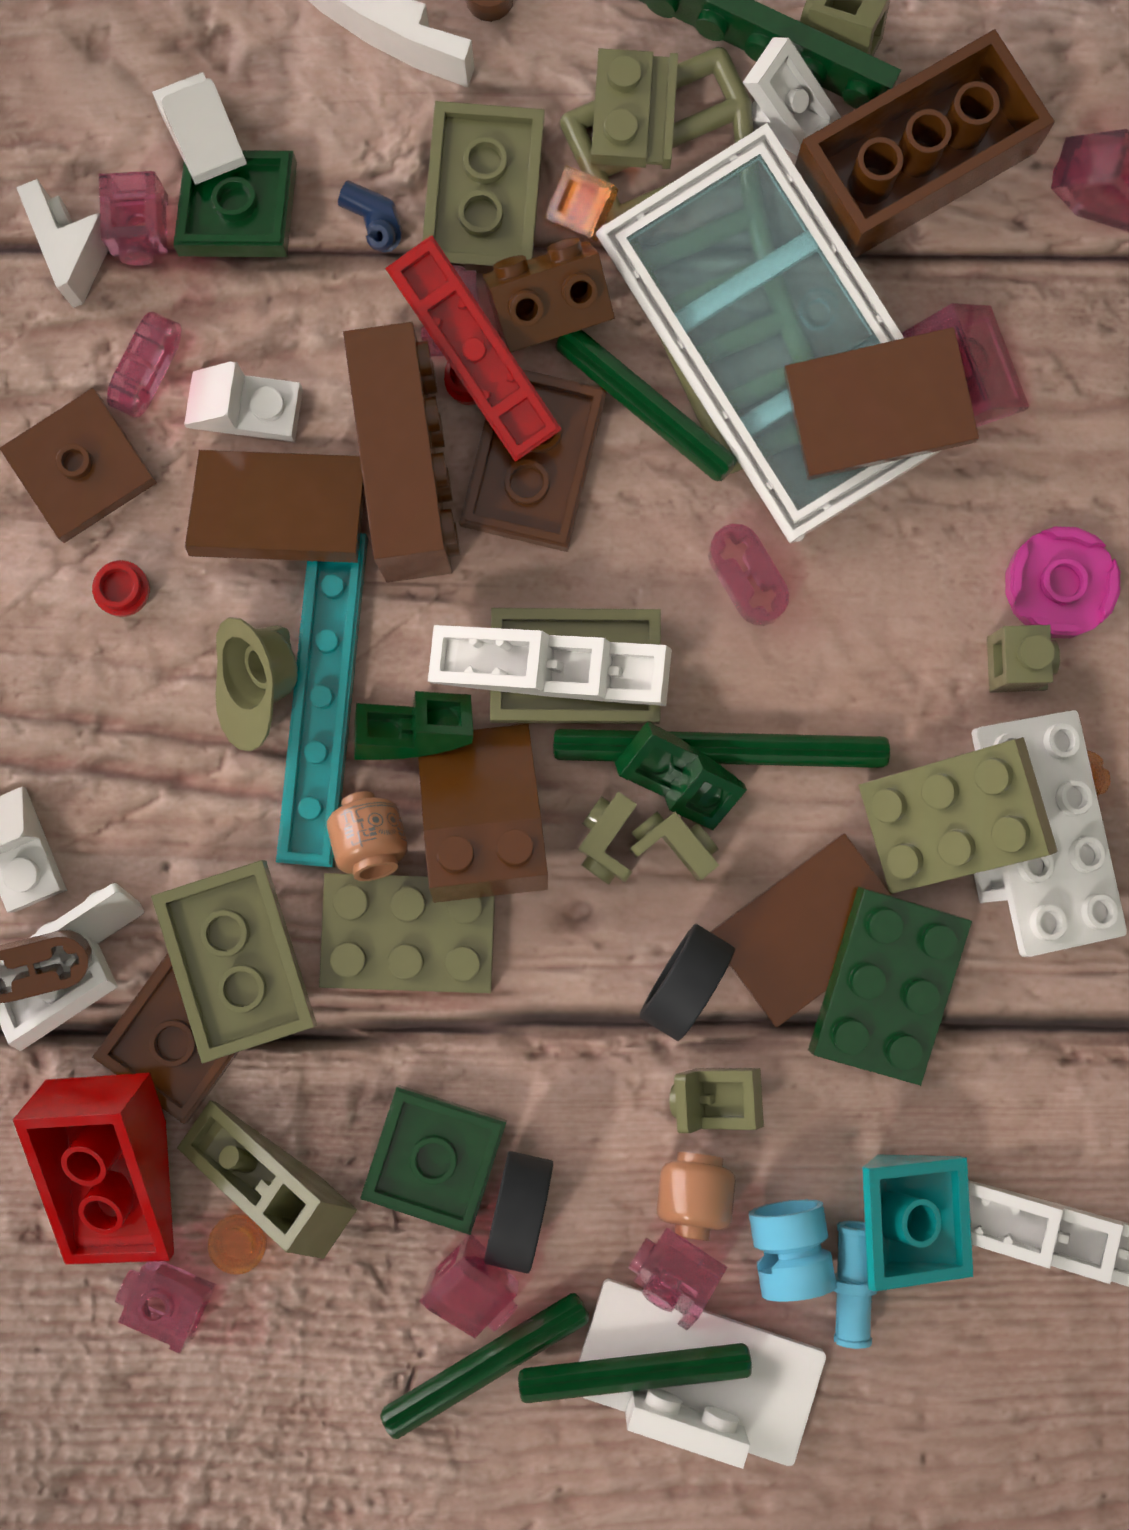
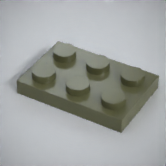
[422,101,545,274]
[490,608,661,724]
[859,737,1058,894]
[151,860,317,1064]
[319,873,495,993]

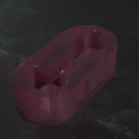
[107,311,182,418]
[708,523,789,626]

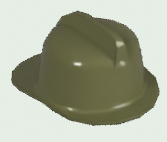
[215,617,298,751]

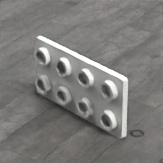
[971,710,1127,957]
[578,1279,826,1469]

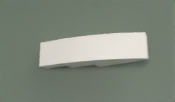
[308,0,475,88]
[428,625,672,706]
[968,1180,1129,1287]

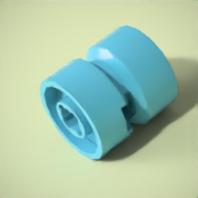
[749,1199,837,1302]

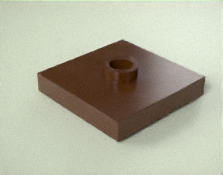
[0,388,157,543]

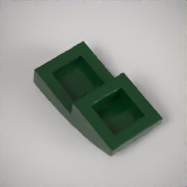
[354,691,474,760]
[615,721,747,830]

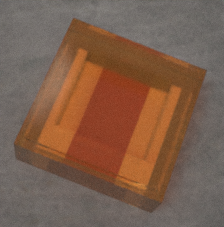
[544,165,619,242]

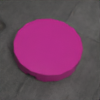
[1005,526,1120,639]

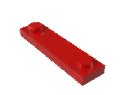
[385,235,562,462]

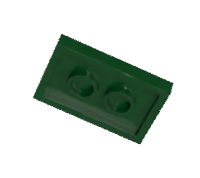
[808,886,972,1086]

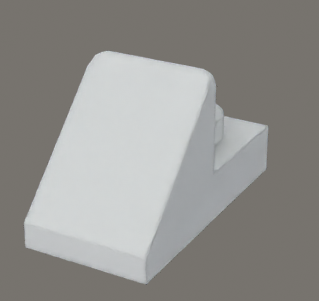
[743,37,841,156]
[152,72,247,185]
[16,179,113,308]
[184,362,303,442]
[0,787,67,913]

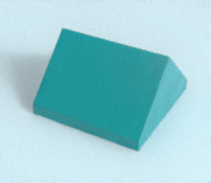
[862,1154,974,1291]

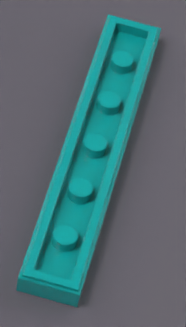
[276,533,368,868]

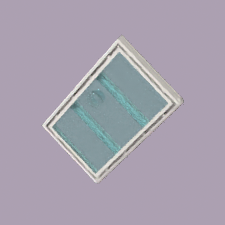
[596,123,942,544]

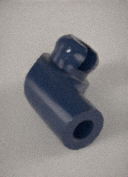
[338,180,403,253]

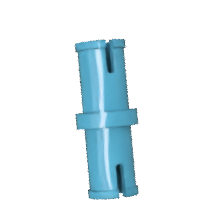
[834,1221,878,1349]

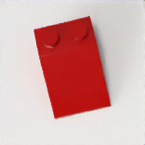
[13,1073,174,1265]

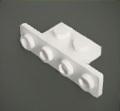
[0,883,144,1051]

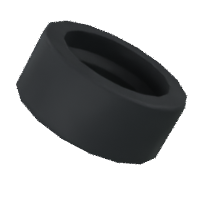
[640,924,735,1041]
[484,1151,553,1274]

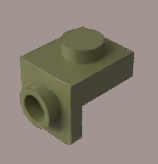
[578,791,637,885]
[629,811,719,881]
[669,1068,764,1133]

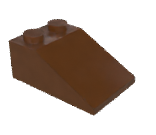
[418,724,548,903]

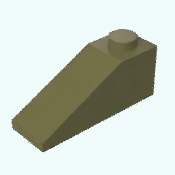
[177,1100,357,1259]

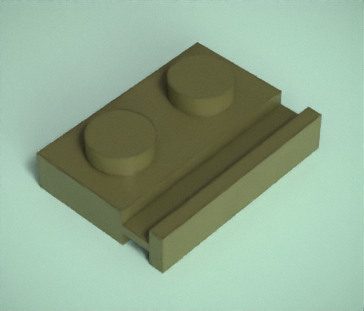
[591,48,678,169]

